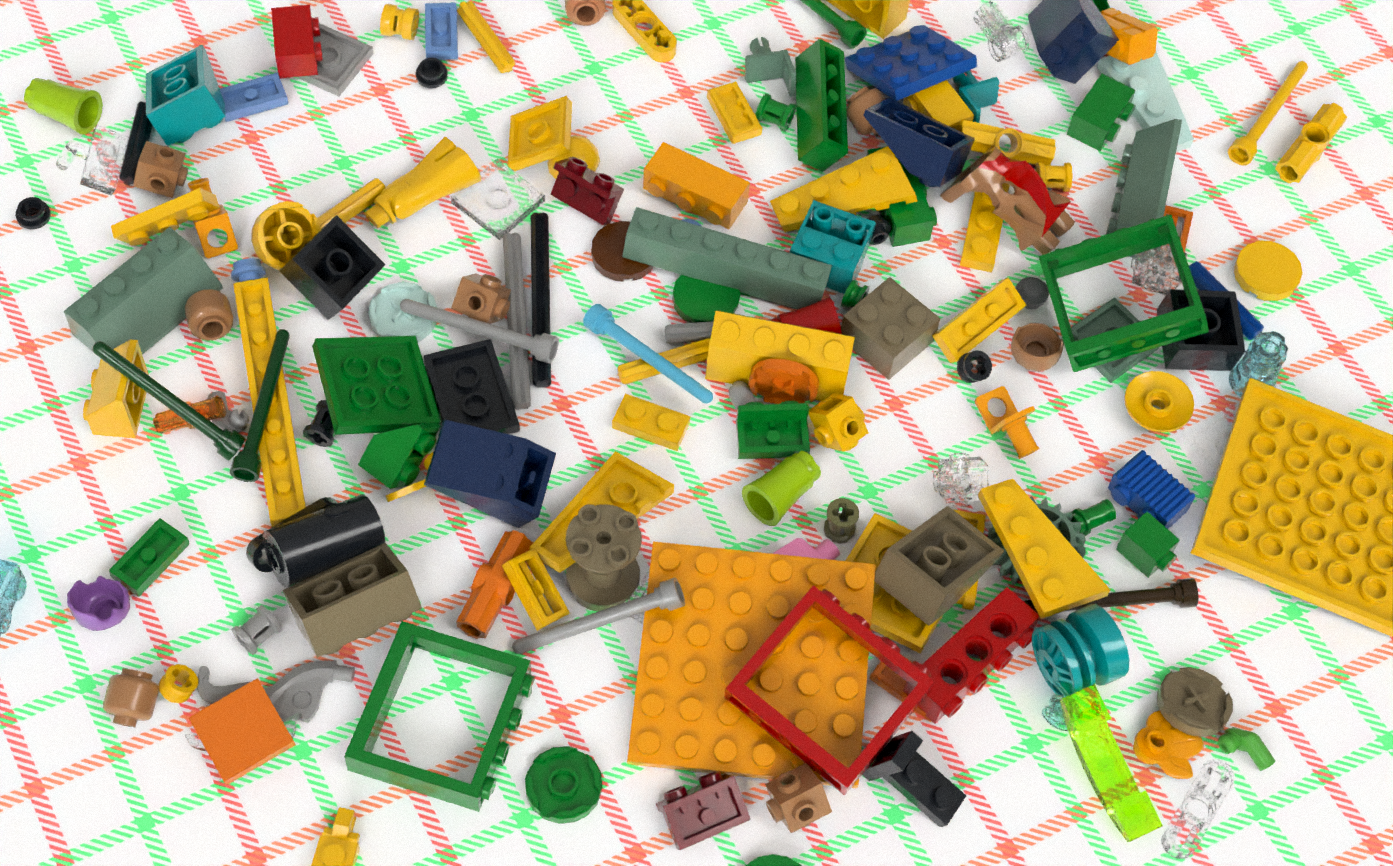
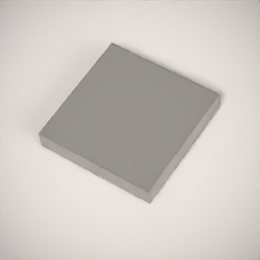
[296,23,374,97]

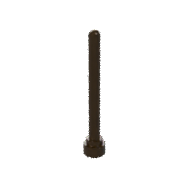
[1024,578,1199,613]

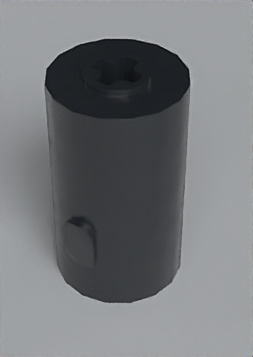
[263,494,385,587]

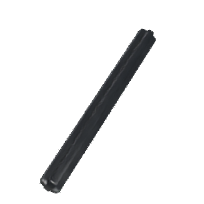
[531,212,551,388]

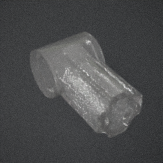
[973,1,1030,62]

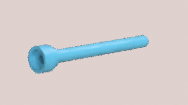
[583,304,713,404]

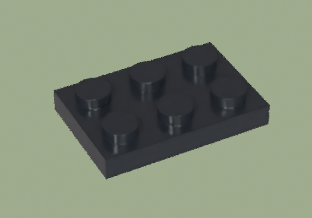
[423,339,520,434]

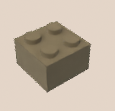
[841,277,940,380]

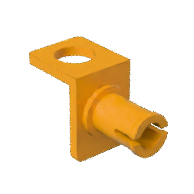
[187,178,238,258]
[975,386,1040,459]

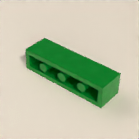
[795,38,848,172]

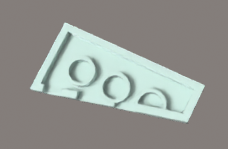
[1097,51,1194,153]

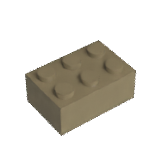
[282,543,422,658]

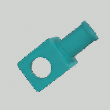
[952,70,1000,123]

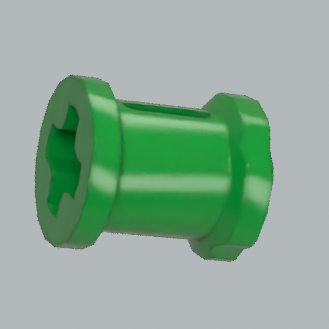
[755,93,796,132]

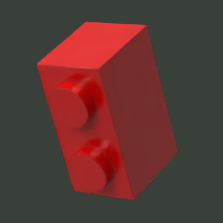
[271,4,323,78]

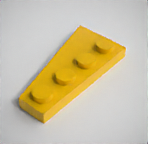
[530,451,674,573]
[978,478,1110,619]

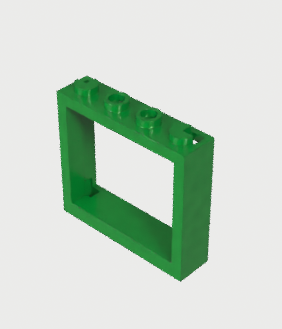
[1038,214,1209,373]
[344,621,536,812]

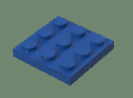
[845,25,978,101]

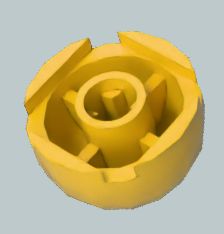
[251,201,321,270]

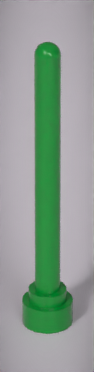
[800,0,867,49]

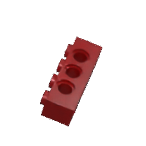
[903,587,1040,724]

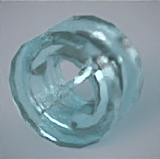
[1042,694,1081,731]

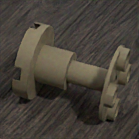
[566,504,642,611]

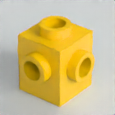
[808,393,869,452]

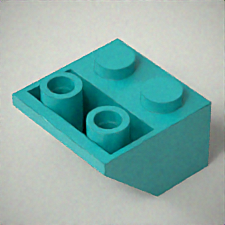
[789,200,876,294]

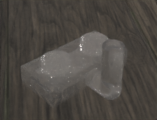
[56,125,129,196]

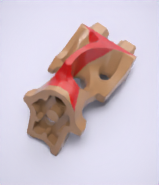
[940,146,1075,255]

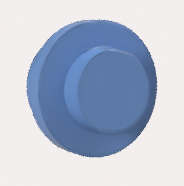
[231,258,266,282]

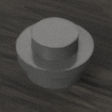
[1016,277,1049,310]

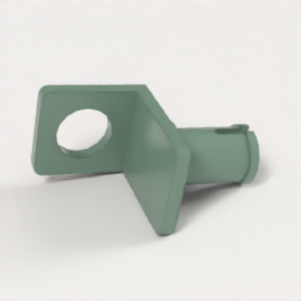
[745,37,796,97]

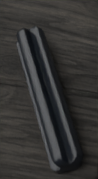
[119,101,153,186]

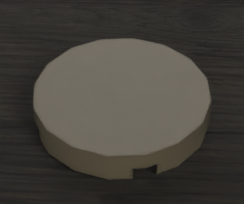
[1157,667,1233,737]

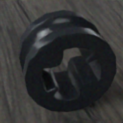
[957,350,992,383]

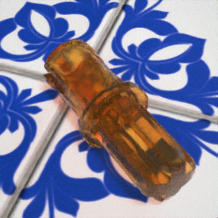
[153,395,226,434]

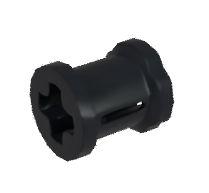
[303,400,335,447]

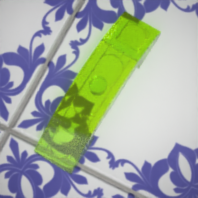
[1060,684,1163,843]

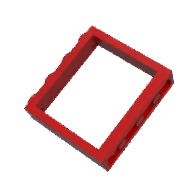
[724,585,935,796]

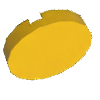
[1234,241,1303,301]

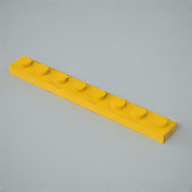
[233,277,306,527]

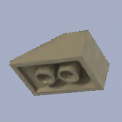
[874,506,1004,626]

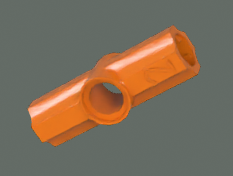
[456,530,533,639]

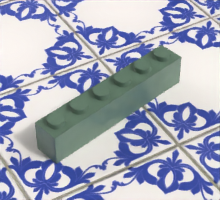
[622,207,832,309]

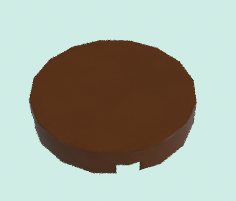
[591,221,654,282]

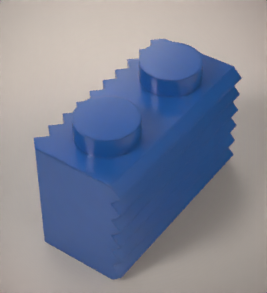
[1107,450,1195,529]

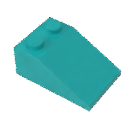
[146,45,226,146]

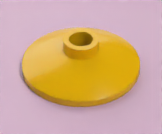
[1124,371,1195,433]

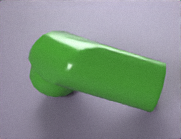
[1218,727,1276,771]

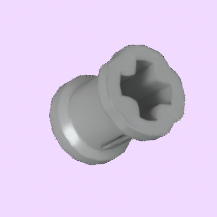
[231,605,283,655]

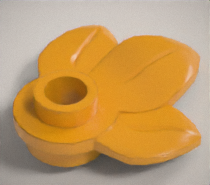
[1133,710,1204,779]

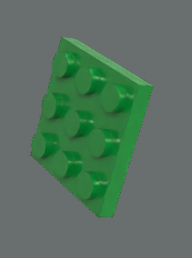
[312,336,441,435]

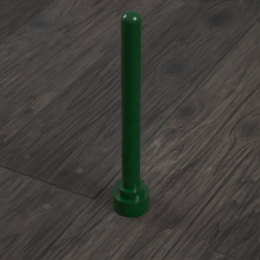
[230,329,290,482]
[92,341,246,461]

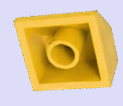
[83,339,149,439]

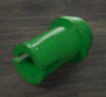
[1071,499,1116,536]

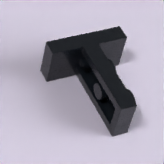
[862,731,967,827]

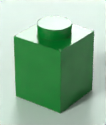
[1116,512,1180,578]

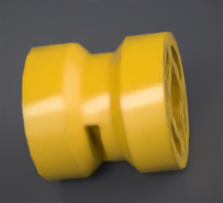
[380,3,419,40]

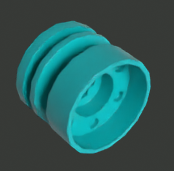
[1032,604,1130,701]

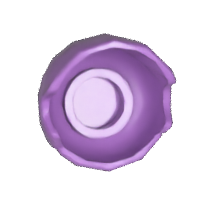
[67,576,131,631]

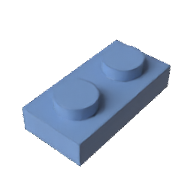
[425,2,458,60]
[220,73,289,122]

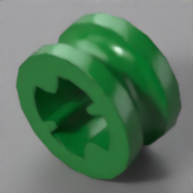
[841,279,870,309]

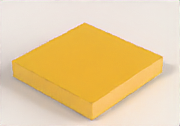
[507,96,572,172]

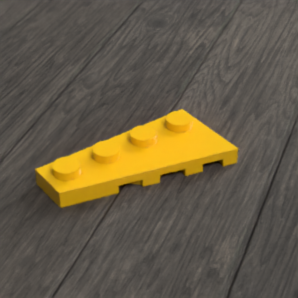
[770,146,918,233]

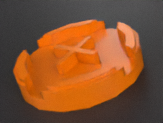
[748,359,819,404]

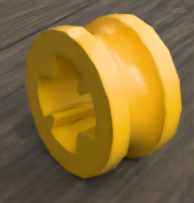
[158,664,198,704]

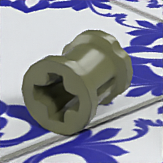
[823,498,859,544]

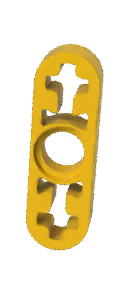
[612,0,677,63]

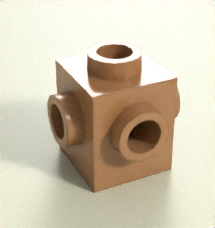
[133,141,189,198]
[451,273,511,324]
[765,763,832,833]

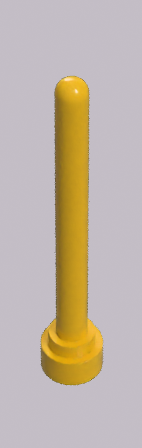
[1228,61,1308,166]

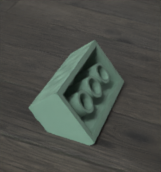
[1105,119,1182,261]
[63,227,223,355]

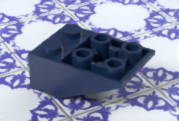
[424,420,556,528]

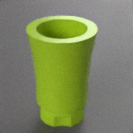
[24,78,103,135]
[742,451,821,526]

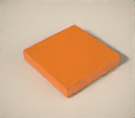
[188,678,296,786]

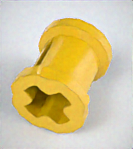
[1035,162,1073,192]

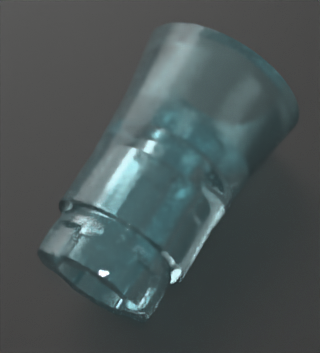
[1229,331,1288,397]

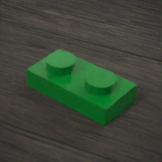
[108,518,190,597]

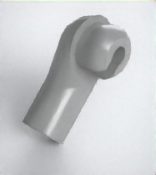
[728,381,774,410]
[208,391,249,433]

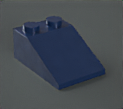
[1027,0,1119,84]
[863,98,975,188]

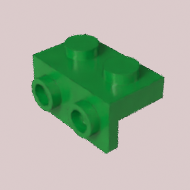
[736,401,810,459]

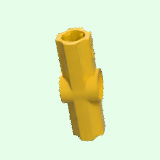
[1275,102,1347,184]
[956,119,1056,165]

